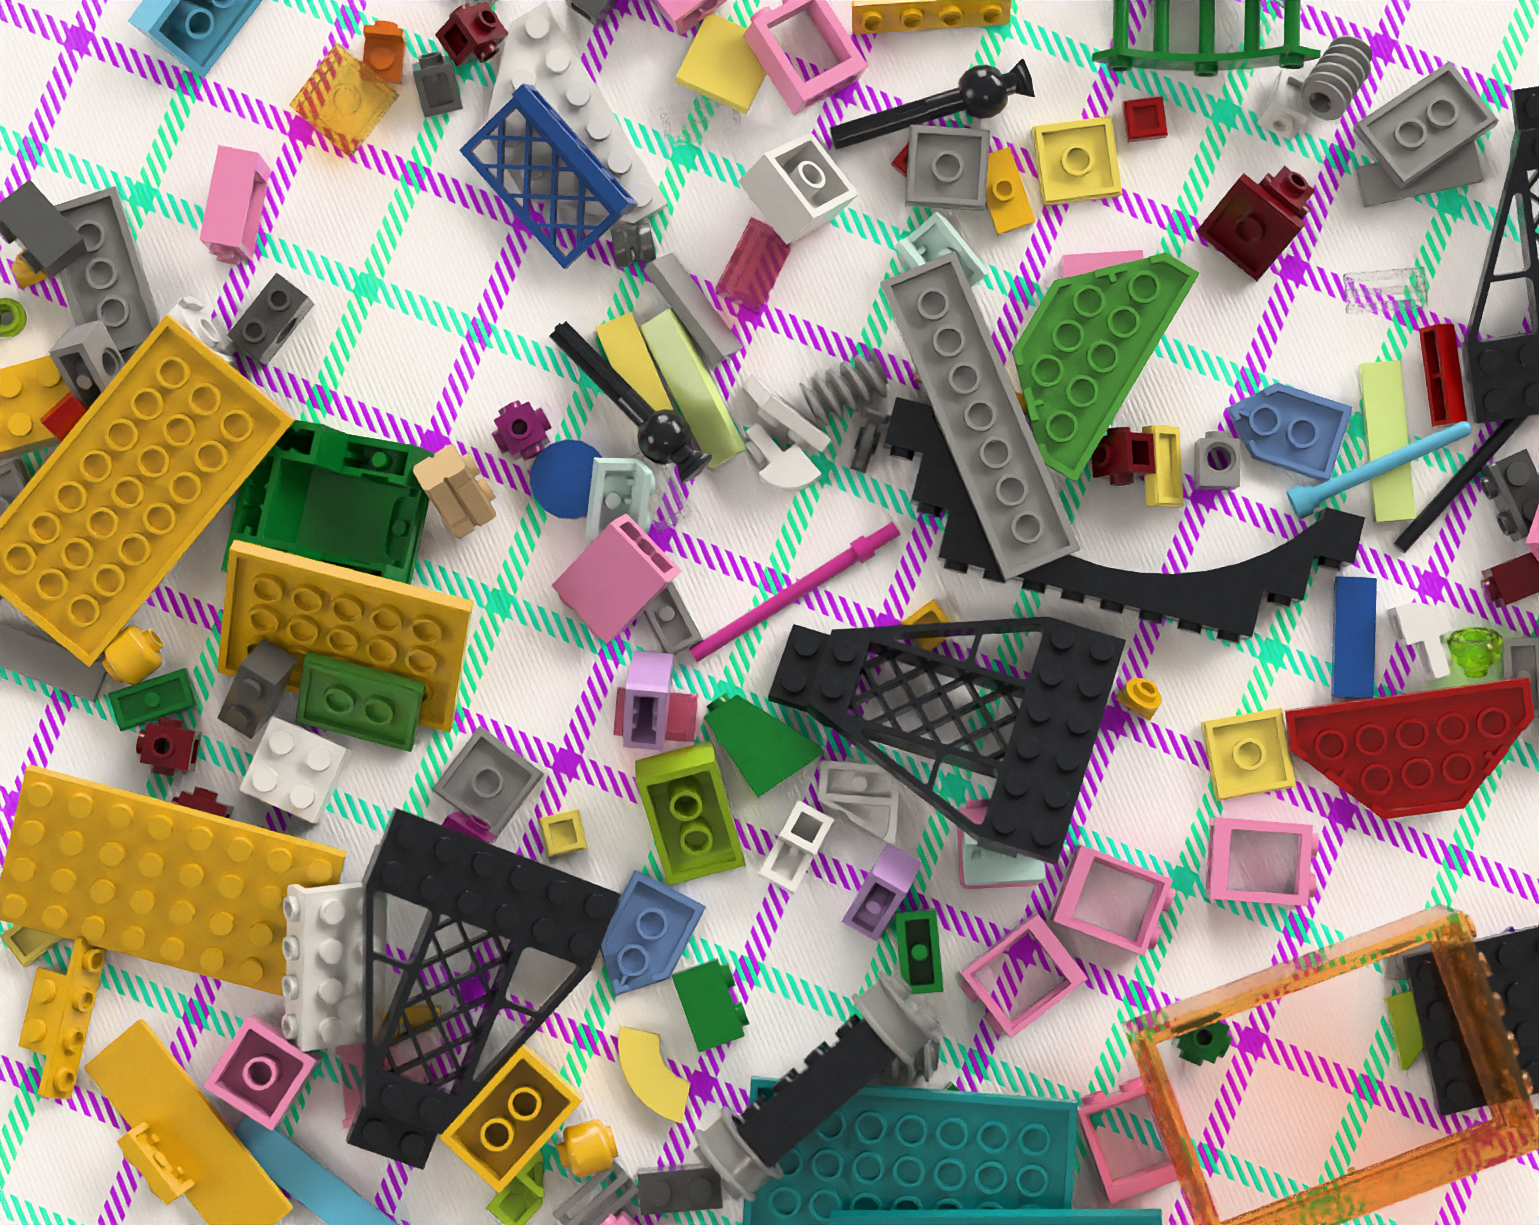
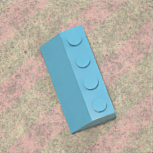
[128,0,262,79]

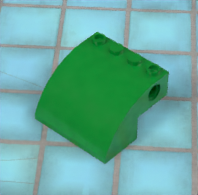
[221,420,434,585]

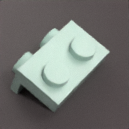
[894,211,989,289]
[585,458,655,539]
[962,832,1046,886]

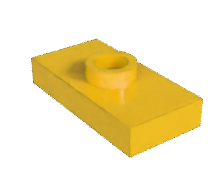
[985,147,1036,236]

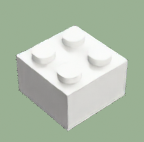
[738,131,859,245]
[239,716,353,823]

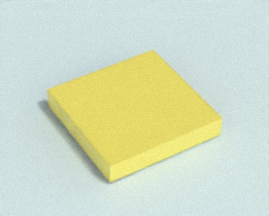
[675,13,780,115]
[1031,116,1122,207]
[1201,708,1296,801]

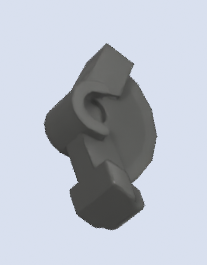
[850,407,890,474]

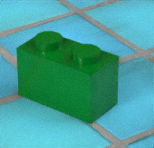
[894,908,944,995]
[671,957,750,1053]

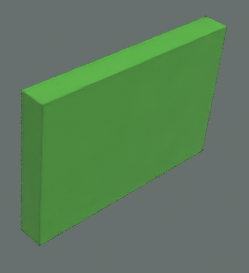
[295,651,426,752]

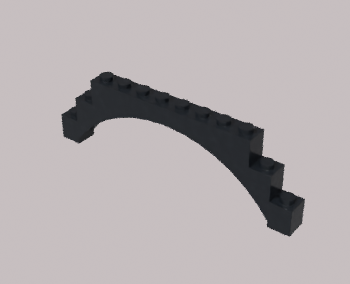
[883,397,1365,644]

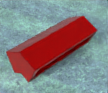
[1419,324,1468,428]

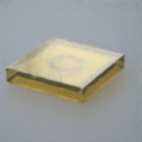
[289,43,400,157]

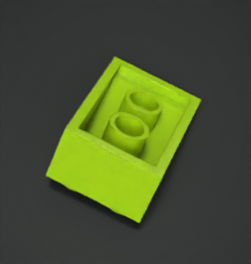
[635,740,746,886]

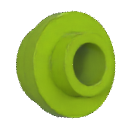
[0,298,27,338]

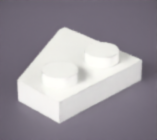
[743,374,831,452]
[818,760,900,844]

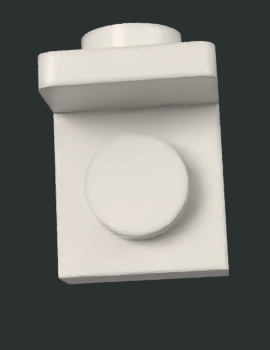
[1258,69,1310,140]

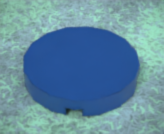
[530,439,603,520]

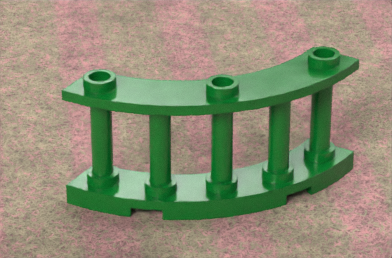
[1092,0,1321,77]

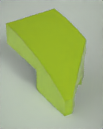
[1383,991,1423,1071]
[485,1150,545,1225]

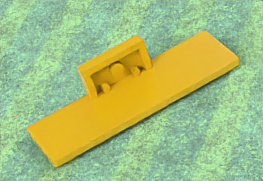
[84,1019,293,1225]

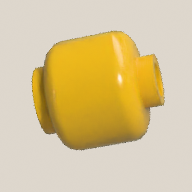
[101,625,164,685]
[556,1119,619,1178]

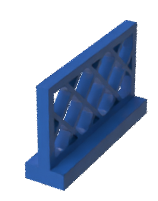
[459,84,638,269]

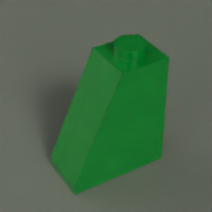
[704,693,825,798]

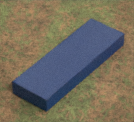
[1331,576,1377,698]

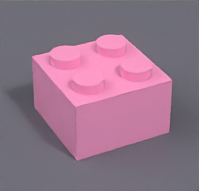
[203,1013,323,1131]

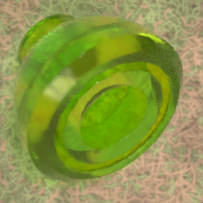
[1446,627,1504,678]

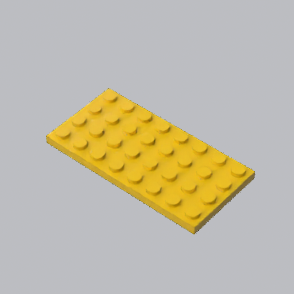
[0,314,296,667]
[0,764,348,997]

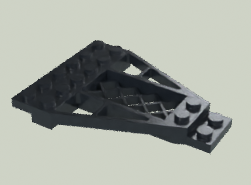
[1461,86,1539,424]
[768,617,1126,866]
[345,807,621,1170]

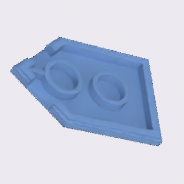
[1226,383,1353,482]
[600,870,707,996]

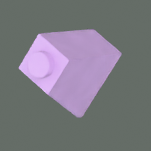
[623,651,674,751]

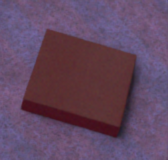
[1196,173,1306,282]

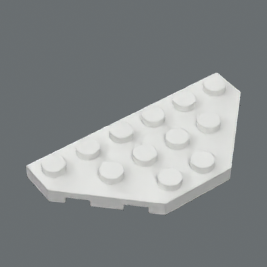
[485,2,668,226]

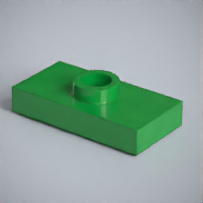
[108,668,199,732]

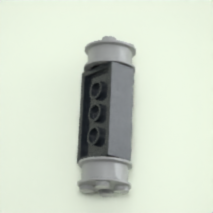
[693,970,941,1202]

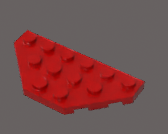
[1284,676,1535,819]

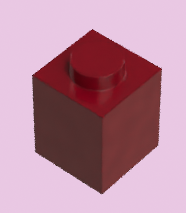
[1481,552,1539,608]

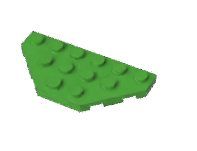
[1012,252,1200,483]

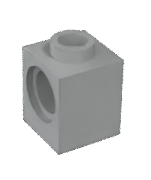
[1194,431,1240,491]

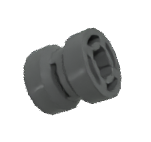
[610,222,656,269]

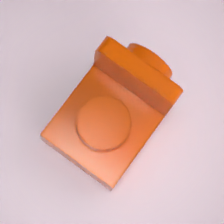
[361,20,407,85]

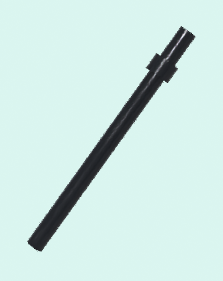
[1393,416,1529,554]

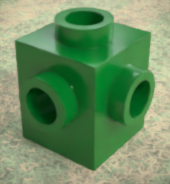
[1169,1004,1232,1067]

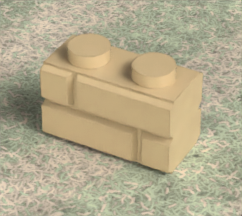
[412,444,497,539]

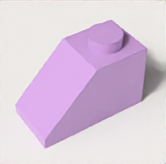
[841,843,922,941]

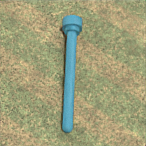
[1286,421,1472,520]

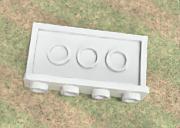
[281,882,387,1052]

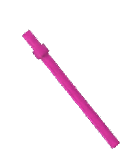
[689,521,901,663]

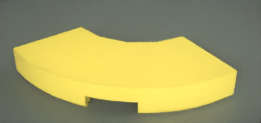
[618,1026,691,1123]

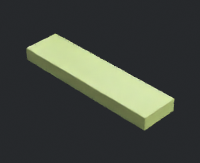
[639,308,747,469]
[1359,360,1416,523]

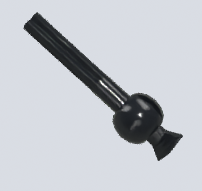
[829,58,1035,150]
[549,321,712,485]

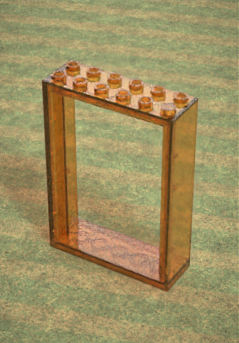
[1121,903,1539,1225]

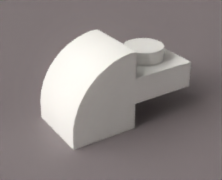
[745,422,821,492]
[1387,603,1454,681]
[757,800,834,895]

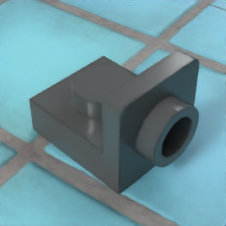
[412,52,463,118]

